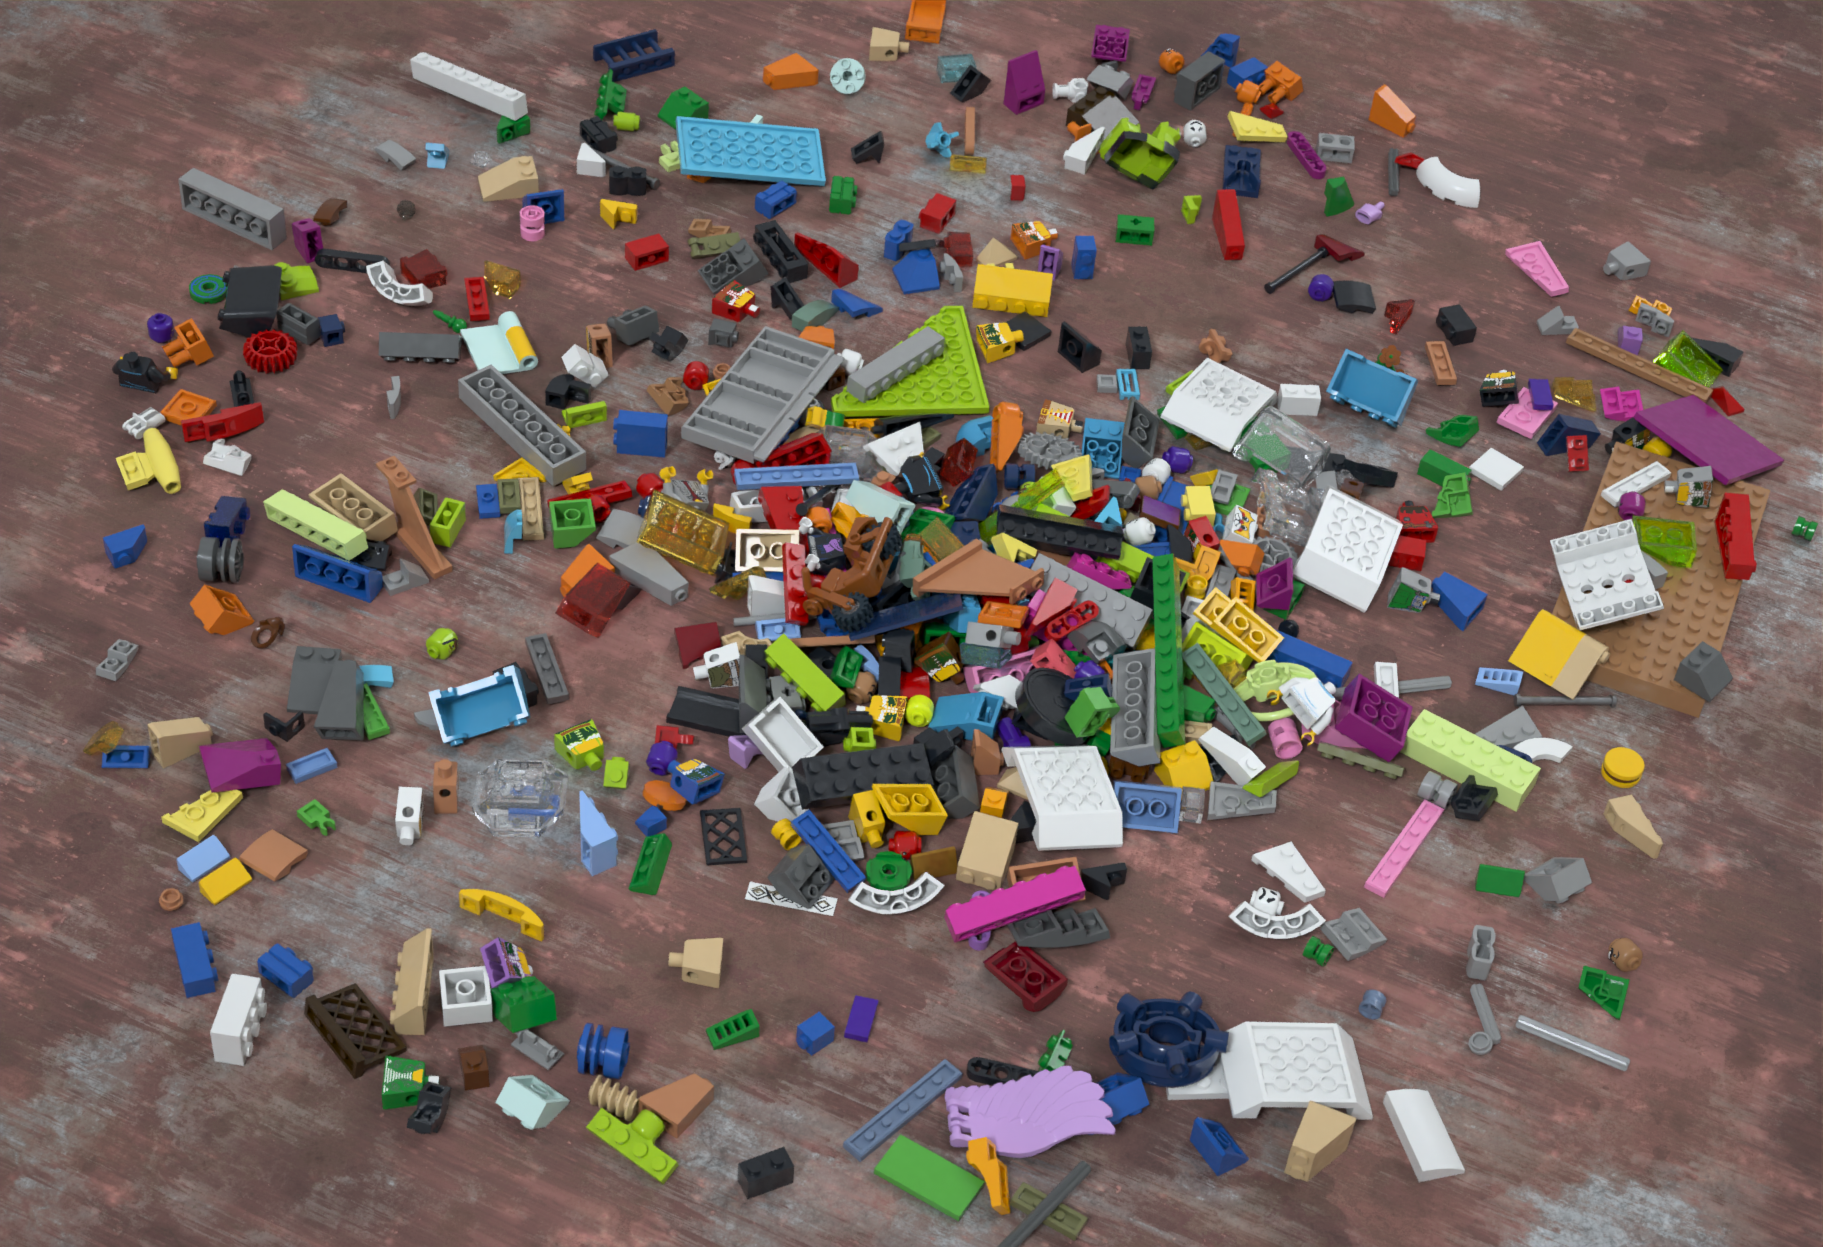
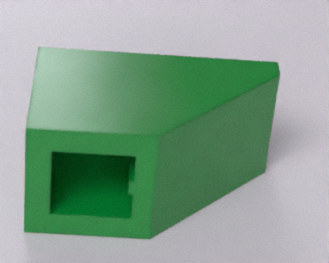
[497,114,531,144]

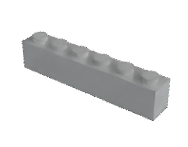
[846,326,945,403]

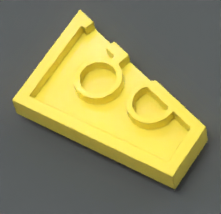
[161,790,243,842]

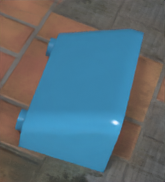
[428,665,530,747]

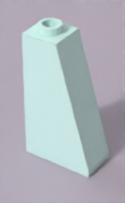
[845,480,915,535]

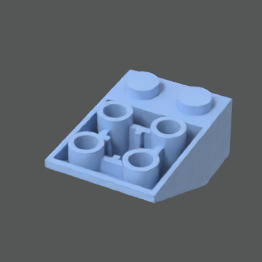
[579,790,618,876]

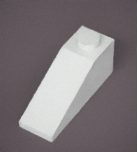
[1063,127,1105,175]
[1198,727,1266,786]

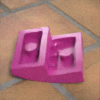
[1600,387,1643,421]

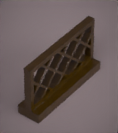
[304,983,407,1079]

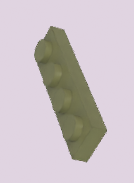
[1317,741,1405,779]

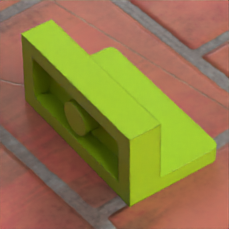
[562,401,607,428]

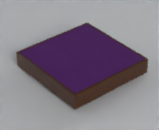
[1139,495,1181,530]

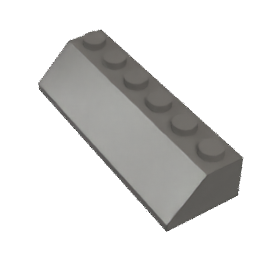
[1110,648,1161,766]

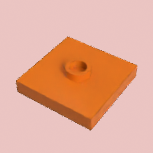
[160,389,217,425]
[978,601,1029,628]

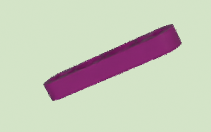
[1286,131,1327,179]

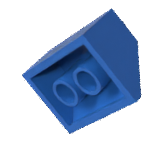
[1088,1073,1150,1135]

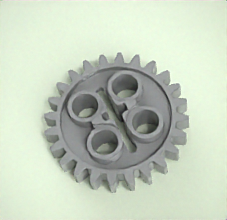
[1017,432,1082,470]

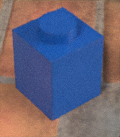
[796,1012,835,1056]

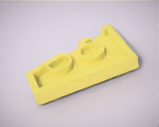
[1228,111,1287,142]
[1051,454,1093,502]

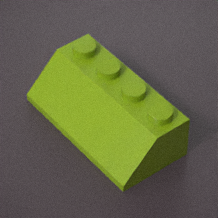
[765,633,846,712]

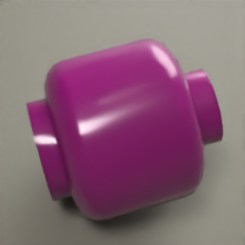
[1618,491,1646,522]

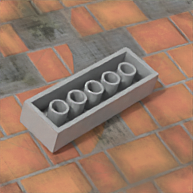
[178,168,287,250]
[1026,553,1153,651]

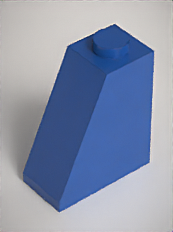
[1431,572,1488,631]

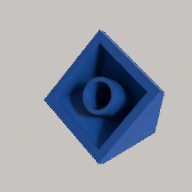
[1190,1117,1249,1177]

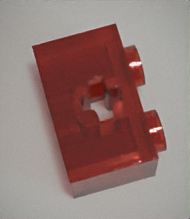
[940,438,978,487]

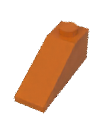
[990,413,1024,474]

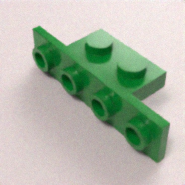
[594,69,627,120]

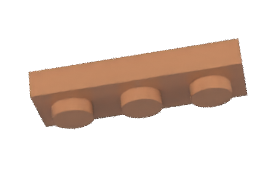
[1425,341,1457,385]

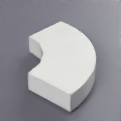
[1513,738,1573,763]

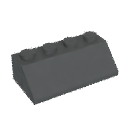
[379,332,462,363]

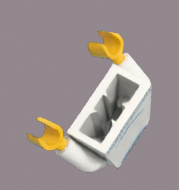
[1267,677,1336,746]

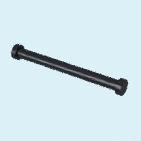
[1264,246,1328,294]
[796,484,841,516]

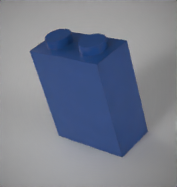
[613,410,668,458]

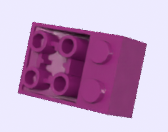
[1091,25,1130,62]
[1003,50,1045,115]

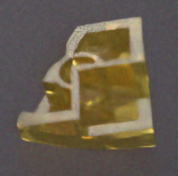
[1552,377,1596,412]
[709,566,767,600]

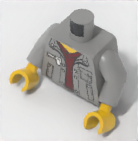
[659,466,713,523]

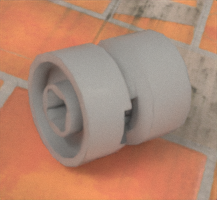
[1417,771,1458,810]

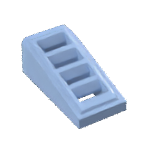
[1475,667,1523,695]

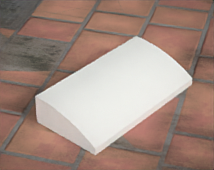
[1383,1089,1465,1182]

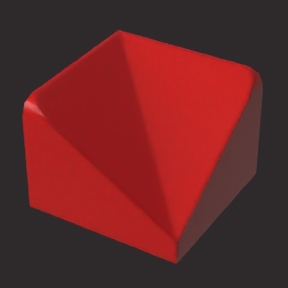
[1010,175,1026,201]

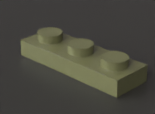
[1010,1182,1088,1241]

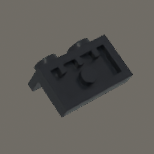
[344,541,392,572]

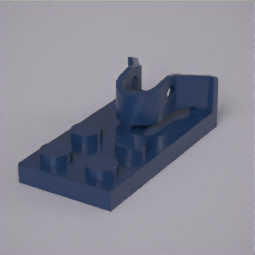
[1222,145,1261,198]

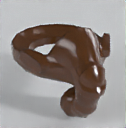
[251,617,285,649]

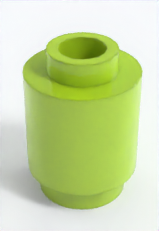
[613,112,640,131]

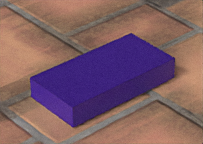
[1528,379,1554,410]
[844,995,878,1042]

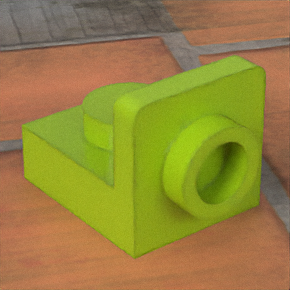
[1181,195,1202,224]

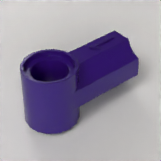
[996,717,1031,747]

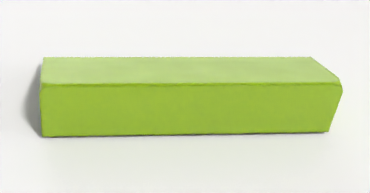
[1242,760,1299,798]

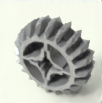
[1248,536,1298,577]

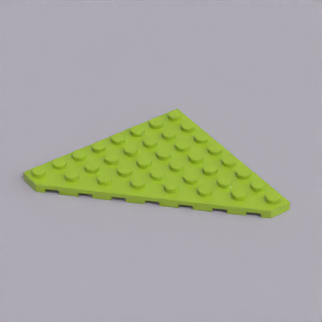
[831,306,990,417]

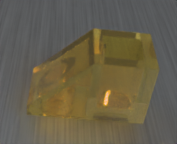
[484,260,521,299]

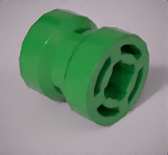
[1791,516,1818,541]
[1303,936,1334,967]

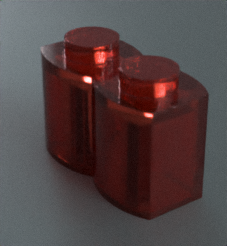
[943,232,973,267]

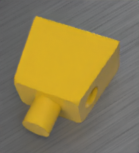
[848,790,885,848]

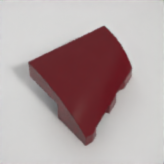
[1314,234,1365,261]
[674,622,721,669]

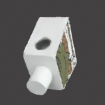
[693,642,739,688]

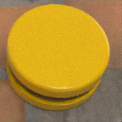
[1601,747,1645,788]

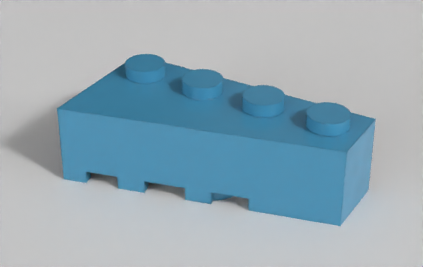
[932,592,981,633]

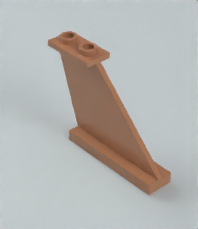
[376,456,453,580]
[913,539,1044,604]

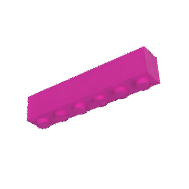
[944,866,1086,943]

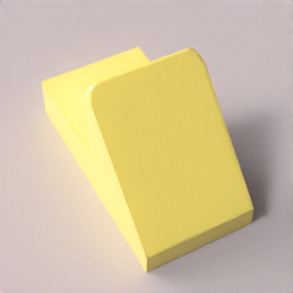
[991,533,1037,562]

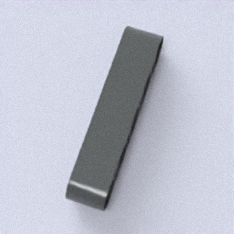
[1051,477,1140,509]

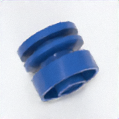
[577,1023,630,1080]

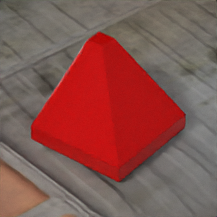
[1260,103,1284,119]

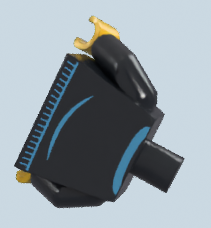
[112,352,178,394]
[894,452,950,511]

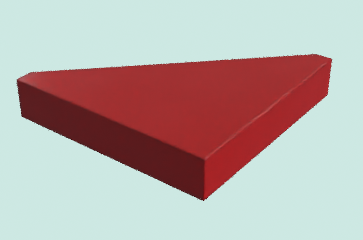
[1394,152,1425,168]

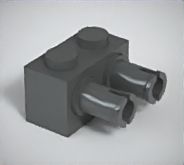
[607,305,659,345]

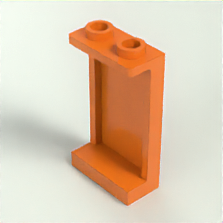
[905,0,946,44]

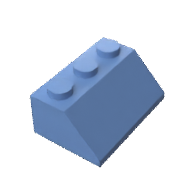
[1113,780,1182,833]

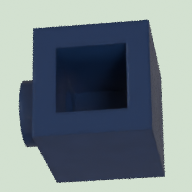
[317,314,345,347]

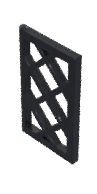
[700,808,747,866]

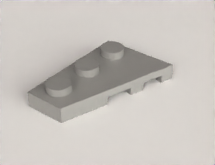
[1207,781,1277,820]

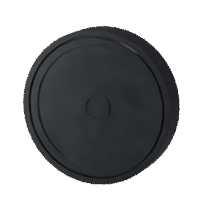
[1015,668,1090,746]

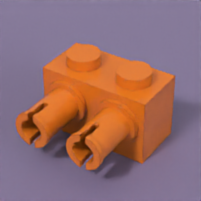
[1259,61,1303,104]
[162,318,214,368]

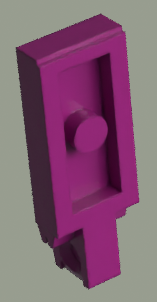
[1131,74,1156,110]

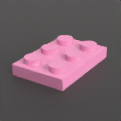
[1497,387,1558,439]

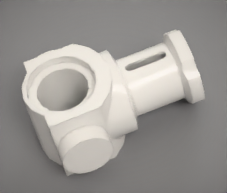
[1052,78,1088,103]

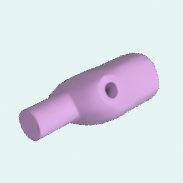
[1355,202,1384,224]

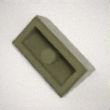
[413,488,438,526]

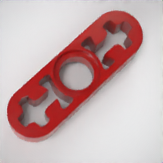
[1044,600,1099,642]

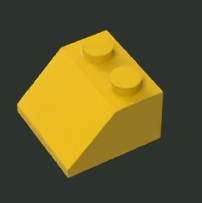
[1154,740,1214,800]

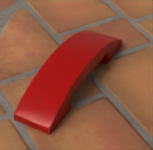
[1070,485,1110,520]

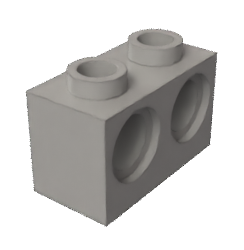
[1316,133,1355,163]

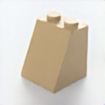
[956,811,1018,890]
[1284,1101,1356,1182]

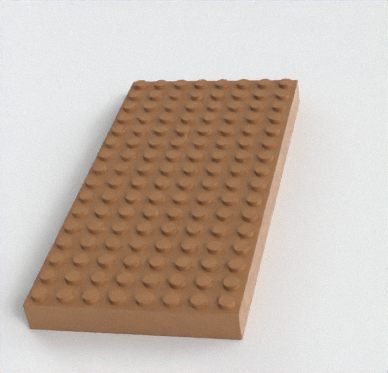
[1552,442,1770,718]

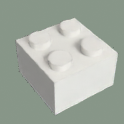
[439,966,493,1027]

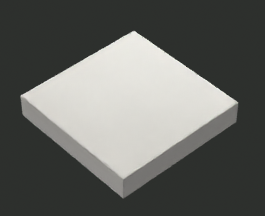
[1469,448,1524,491]

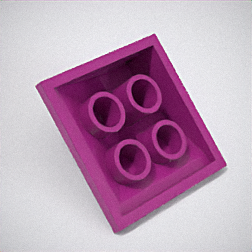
[199,738,281,793]

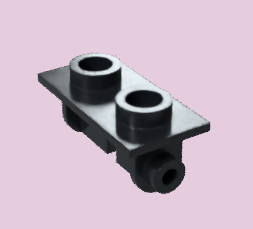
[229,370,254,407]
[714,542,737,584]

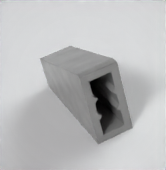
[610,539,689,606]

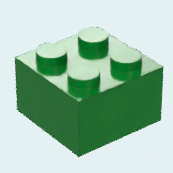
[490,976,557,1033]

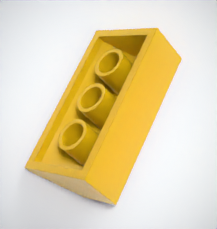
[972,264,1053,317]

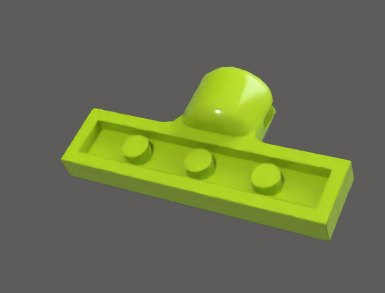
[586,1108,679,1184]

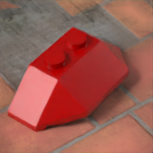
[754,433,832,468]

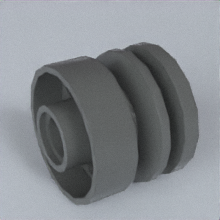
[197,537,244,583]

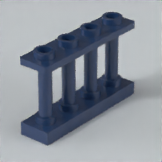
[593,29,675,82]

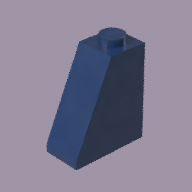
[1537,414,1601,456]

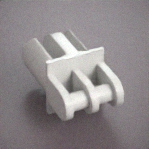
[122,407,166,439]

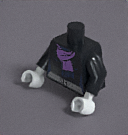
[799,517,847,576]

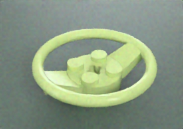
[1230,660,1317,721]

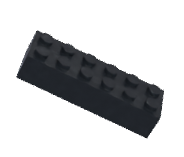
[792,743,934,810]

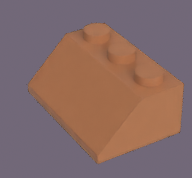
[1007,857,1086,903]

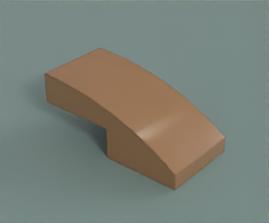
[688,219,731,238]

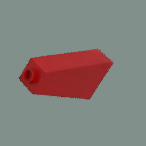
[1212,189,1245,260]

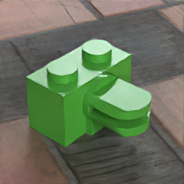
[1064,687,1120,738]

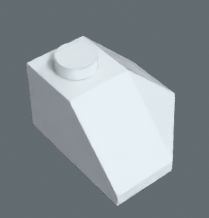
[754,765,809,822]

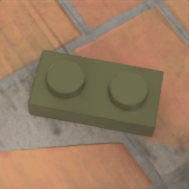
[498,478,521,514]

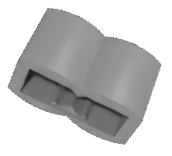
[1466,925,1495,980]

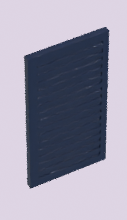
[849,593,964,641]

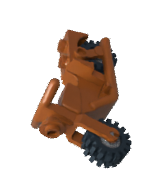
[801,517,902,632]

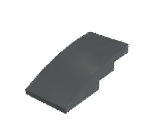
[1007,907,1110,948]

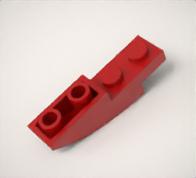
[181,402,264,442]

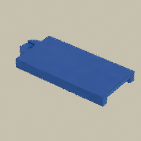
[1153,476,1188,543]

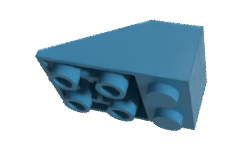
[1081,418,1125,479]
[928,692,1004,740]

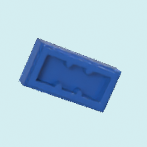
[476,484,500,519]

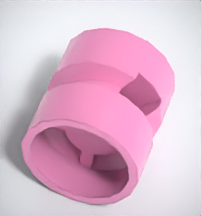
[520,205,545,241]
[1268,718,1302,759]

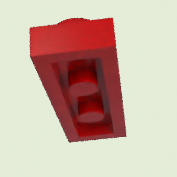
[464,277,490,321]

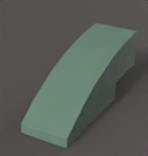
[792,300,839,331]

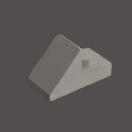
[1537,306,1579,335]
[382,559,429,596]

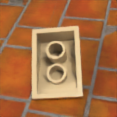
[478,156,539,202]
[735,529,800,573]

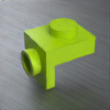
[603,757,630,789]

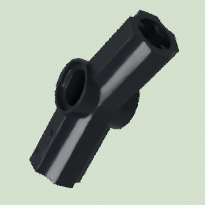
[806,707,873,733]

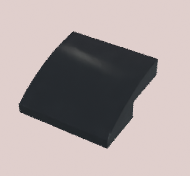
[1333,280,1376,314]

